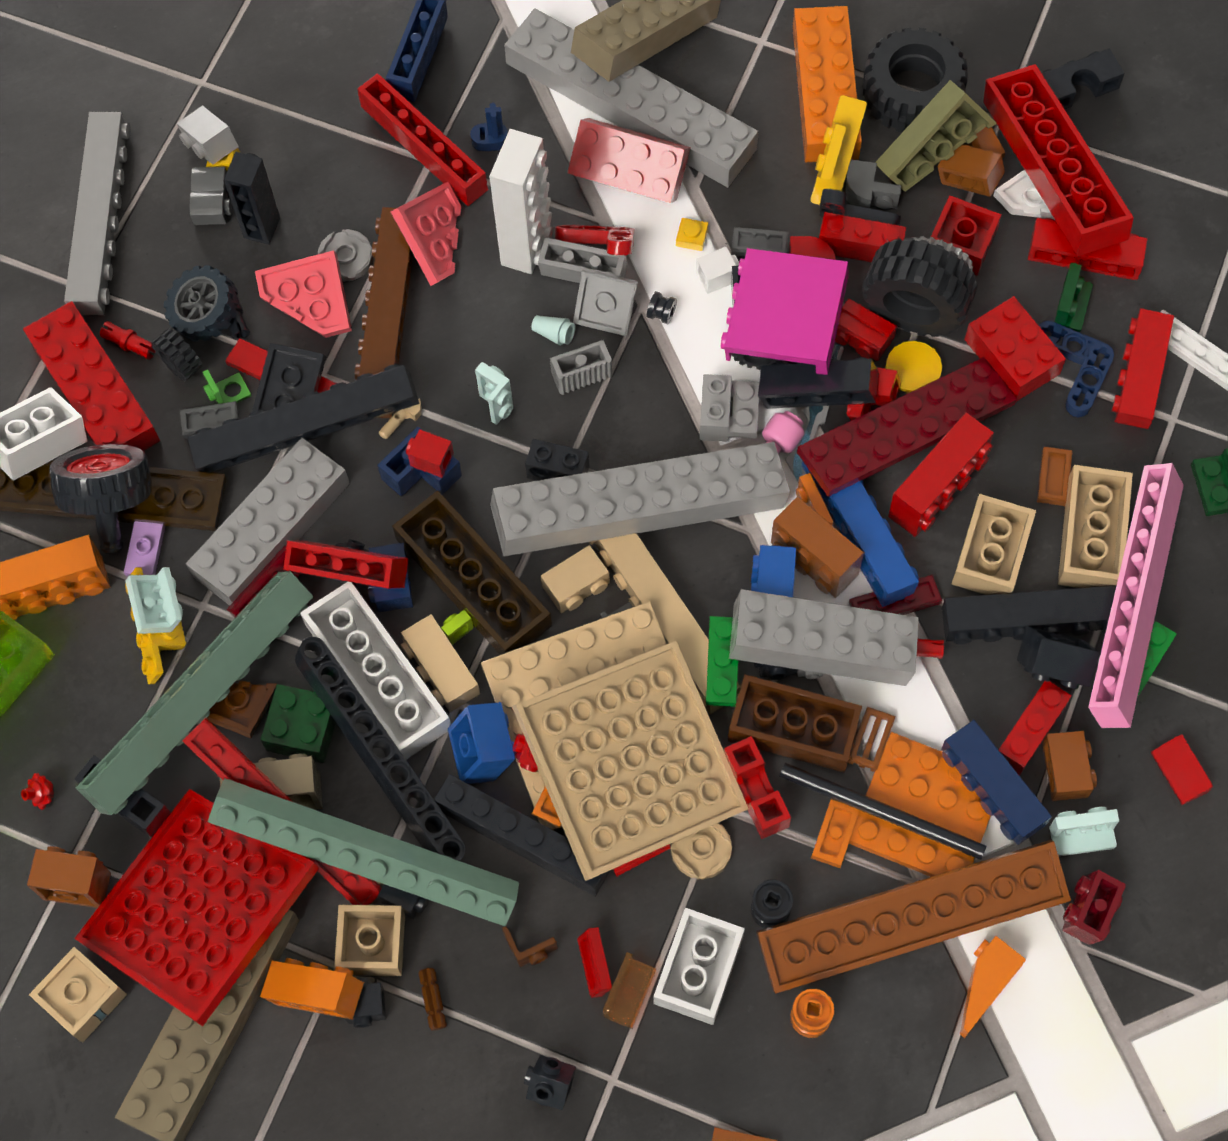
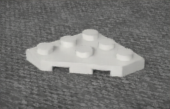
[993,170,1055,220]

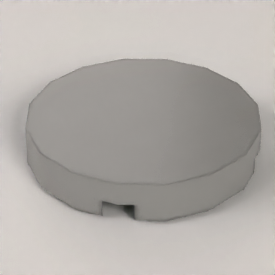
[318,229,373,282]

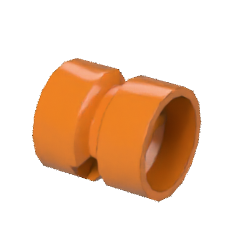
[790,989,834,1038]

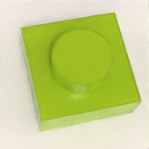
[441,610,474,645]

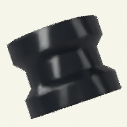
[646,291,677,325]

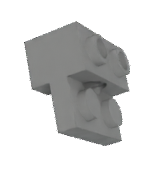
[700,374,759,442]

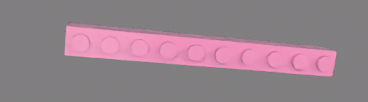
[1088,463,1184,728]

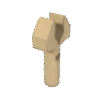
[379,398,422,439]

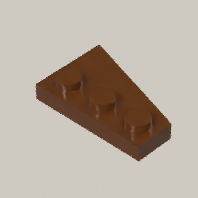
[207,681,277,738]

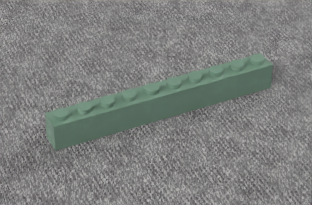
[76,571,313,815]
[207,778,519,926]

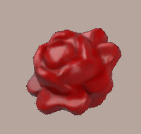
[21,773,54,810]

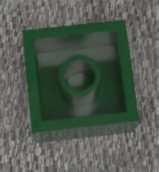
[261,684,336,763]

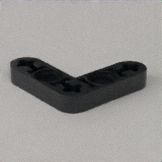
[820,189,901,225]

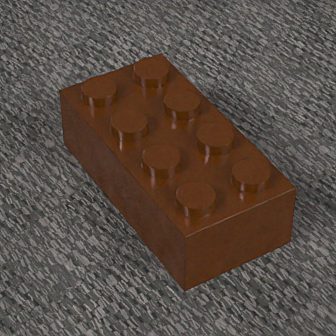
[728,674,862,773]

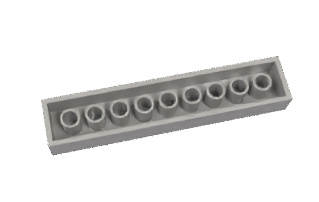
[504,8,758,188]
[490,442,790,556]

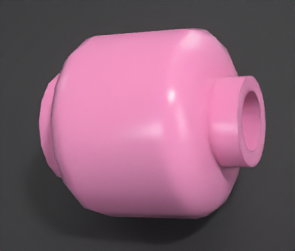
[762,411,805,455]

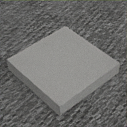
[573,268,638,336]

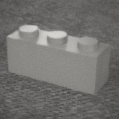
[538,237,628,283]

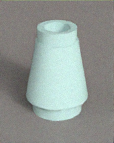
[532,315,575,345]

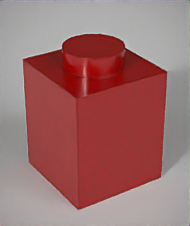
[406,429,454,478]

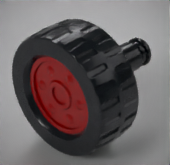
[49,444,152,554]

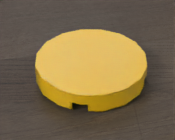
[885,341,942,394]

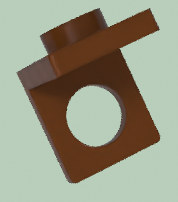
[502,926,558,967]

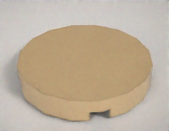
[671,823,732,880]

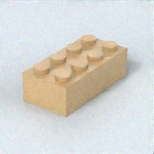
[1058,465,1133,588]

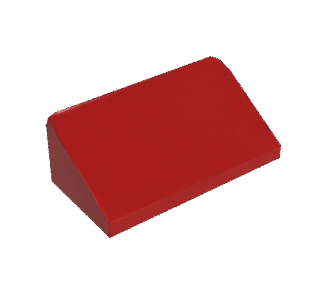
[1151,734,1213,805]

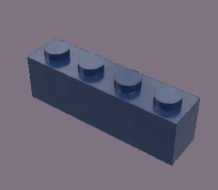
[386,0,448,102]
[941,720,1052,845]

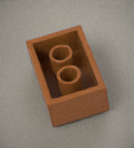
[771,496,864,599]

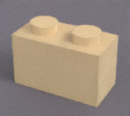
[540,545,610,613]

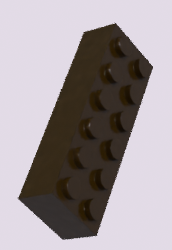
[392,490,552,655]

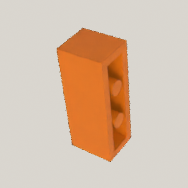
[260,958,364,1020]

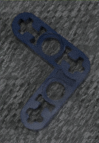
[1039,321,1114,417]

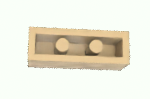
[400,614,480,712]

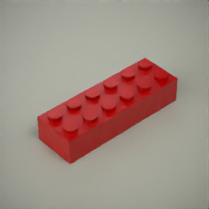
[23,301,160,451]

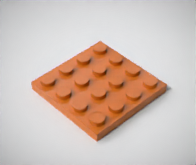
[849,732,991,877]

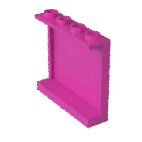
[720,248,849,375]

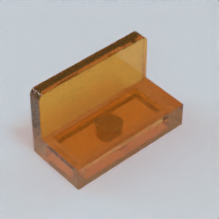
[603,952,656,1029]

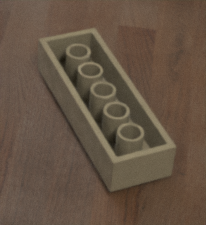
[571,0,721,82]

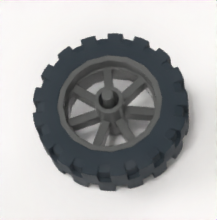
[164,265,239,342]

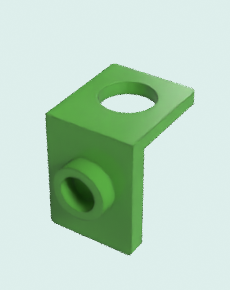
[203,370,251,404]

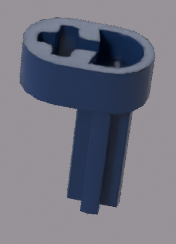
[470,103,508,151]

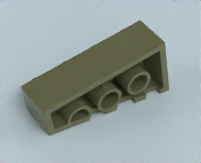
[875,80,997,192]

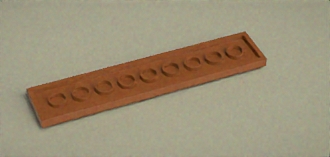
[756,840,1071,994]

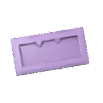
[124,521,165,577]

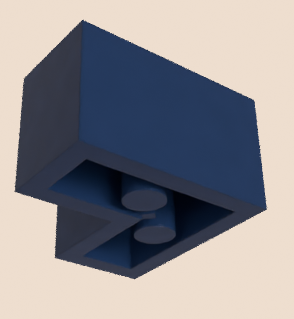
[377,427,462,497]

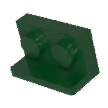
[1054,263,1093,332]
[1191,448,1228,516]

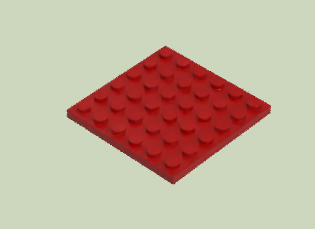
[74,789,319,1027]

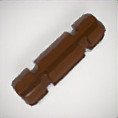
[418,968,447,1030]

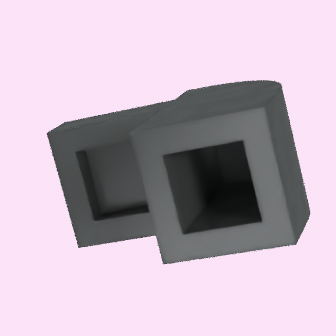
[845,159,901,209]

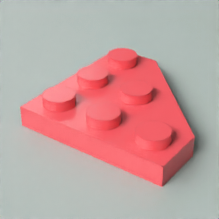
[391,181,461,286]
[255,250,352,338]

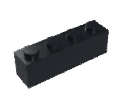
[224,152,280,245]
[758,357,879,409]

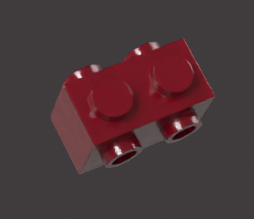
[1062,870,1126,945]

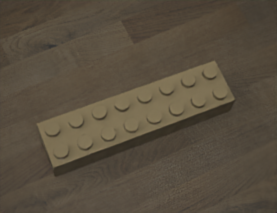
[115,910,300,1141]

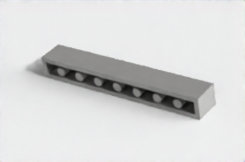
[64,112,130,315]

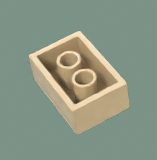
[952,494,1036,595]

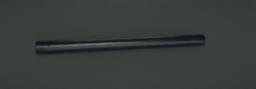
[779,763,987,860]

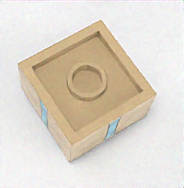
[29,947,127,1043]

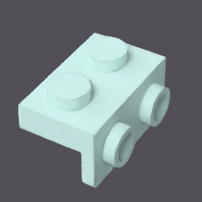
[475,362,513,425]
[125,567,183,634]
[1049,807,1119,856]

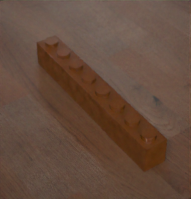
[355,207,414,418]

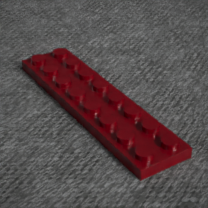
[797,357,1017,497]

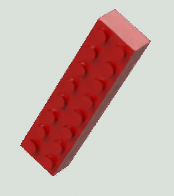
[983,64,1134,256]

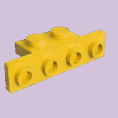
[810,95,867,205]
[125,567,186,684]

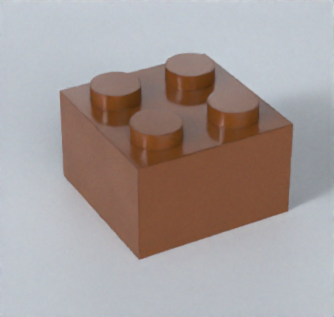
[27,846,111,908]

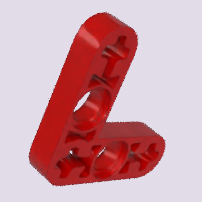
[555,225,635,255]

